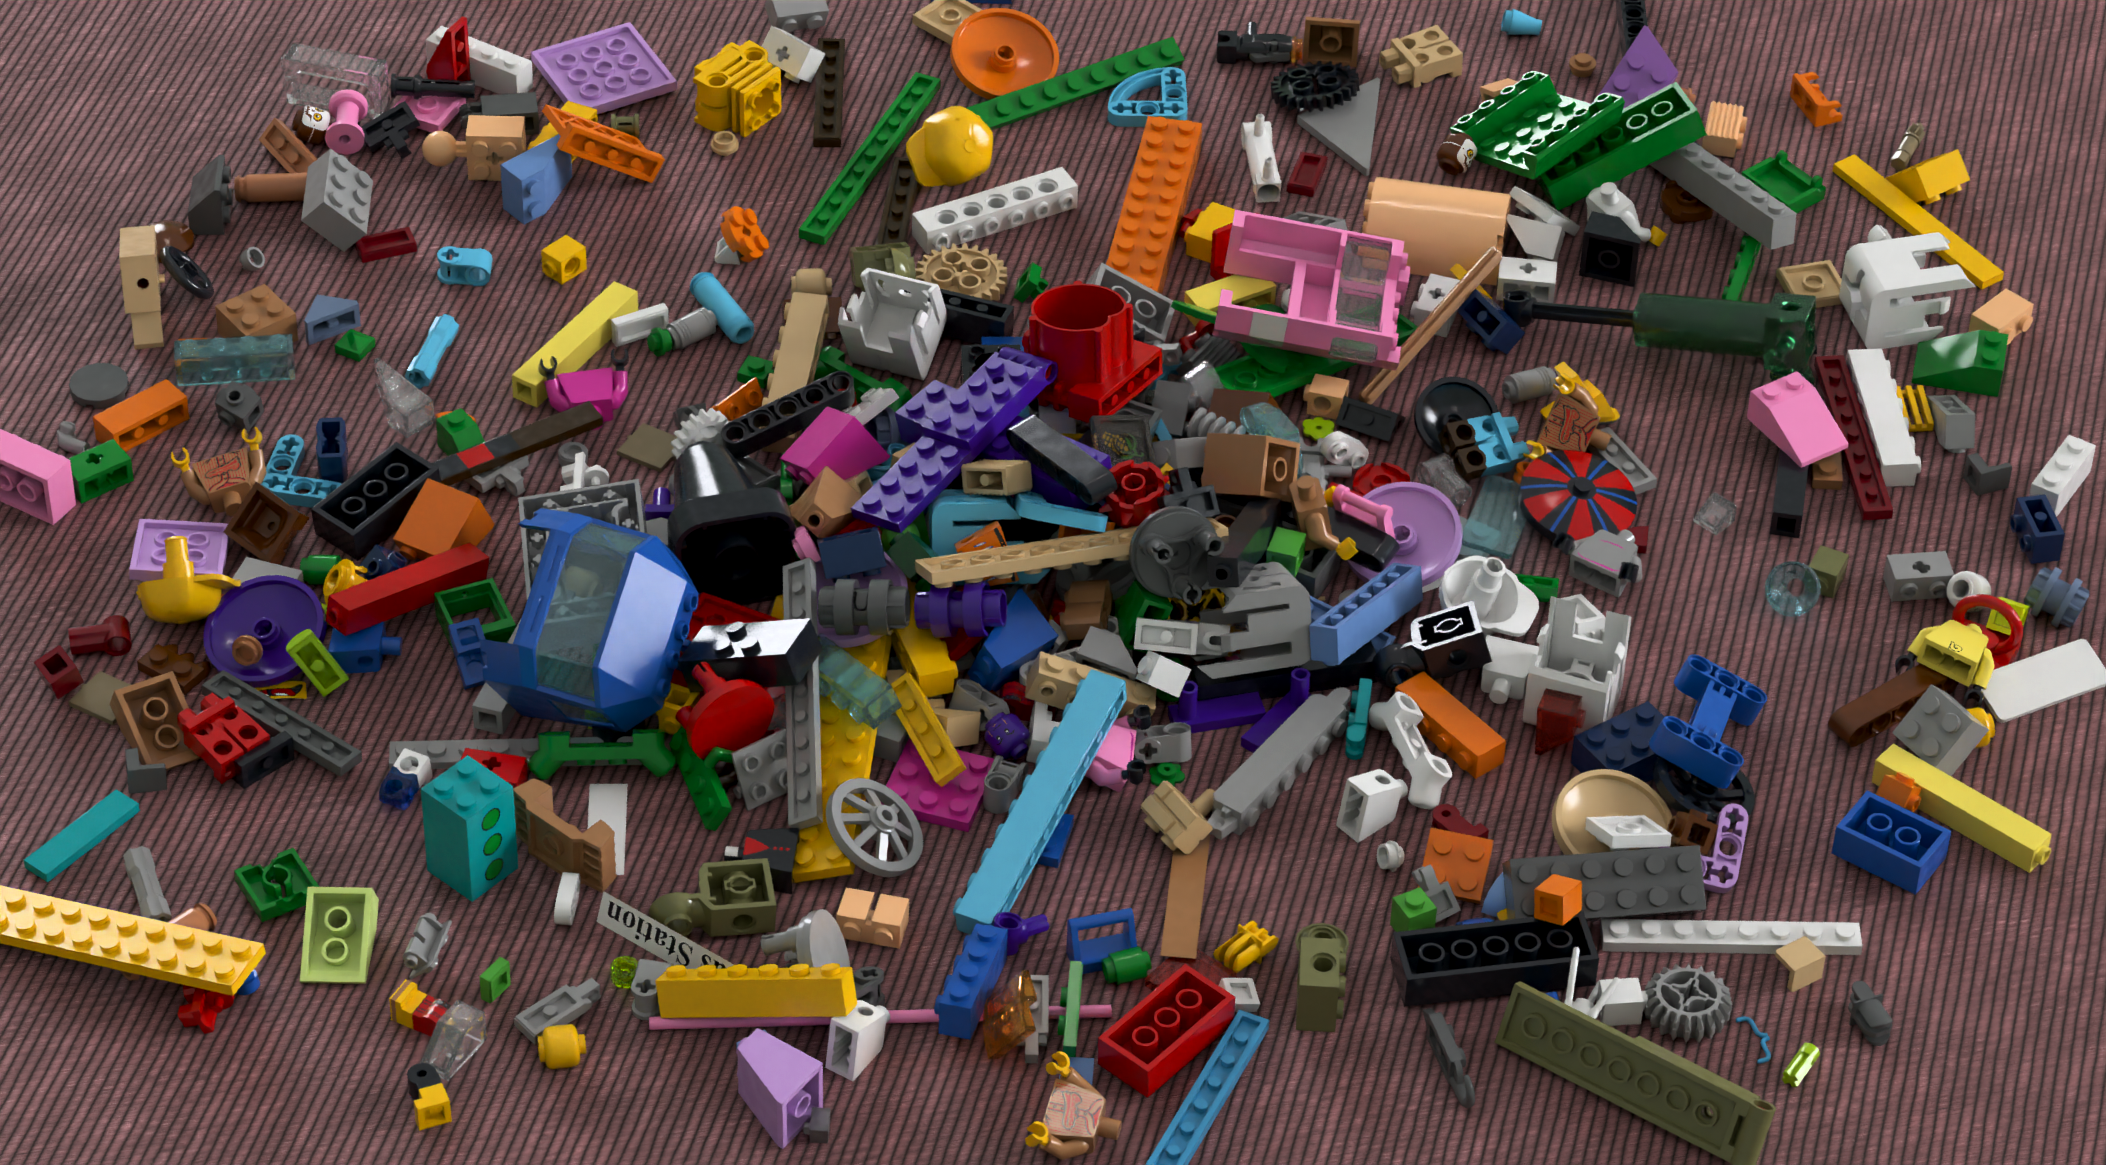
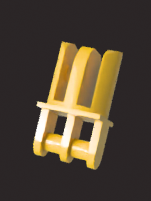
[1213,921,1278,974]

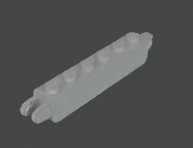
[1208,687,1351,840]

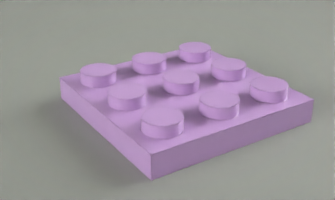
[129,519,230,582]

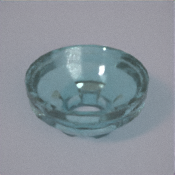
[1765,561,1821,617]

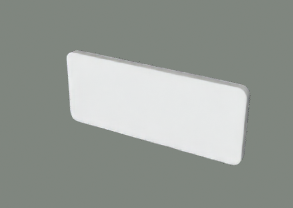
[1981,639,2106,723]

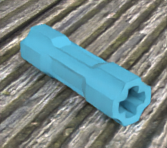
[405,314,459,389]

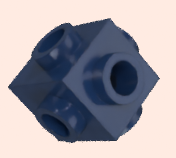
[360,544,407,580]

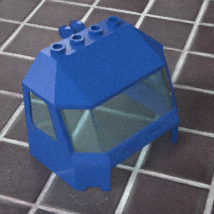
[480,508,699,732]

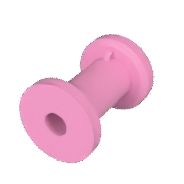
[325,90,368,155]

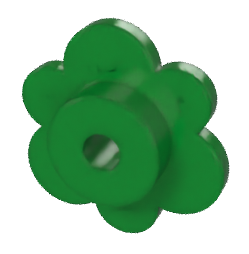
[1149,762,1185,786]

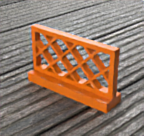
[542,104,665,183]

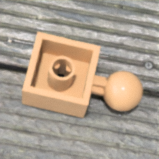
[422,115,527,181]

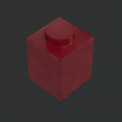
[34,645,84,699]

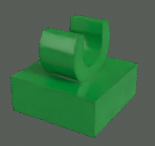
[1013,262,1049,303]

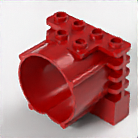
[1022,281,1163,426]

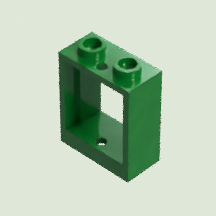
[434,578,516,653]

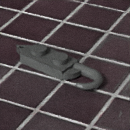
[1423,1008,1475,1108]

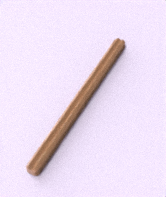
[1359,247,1502,405]

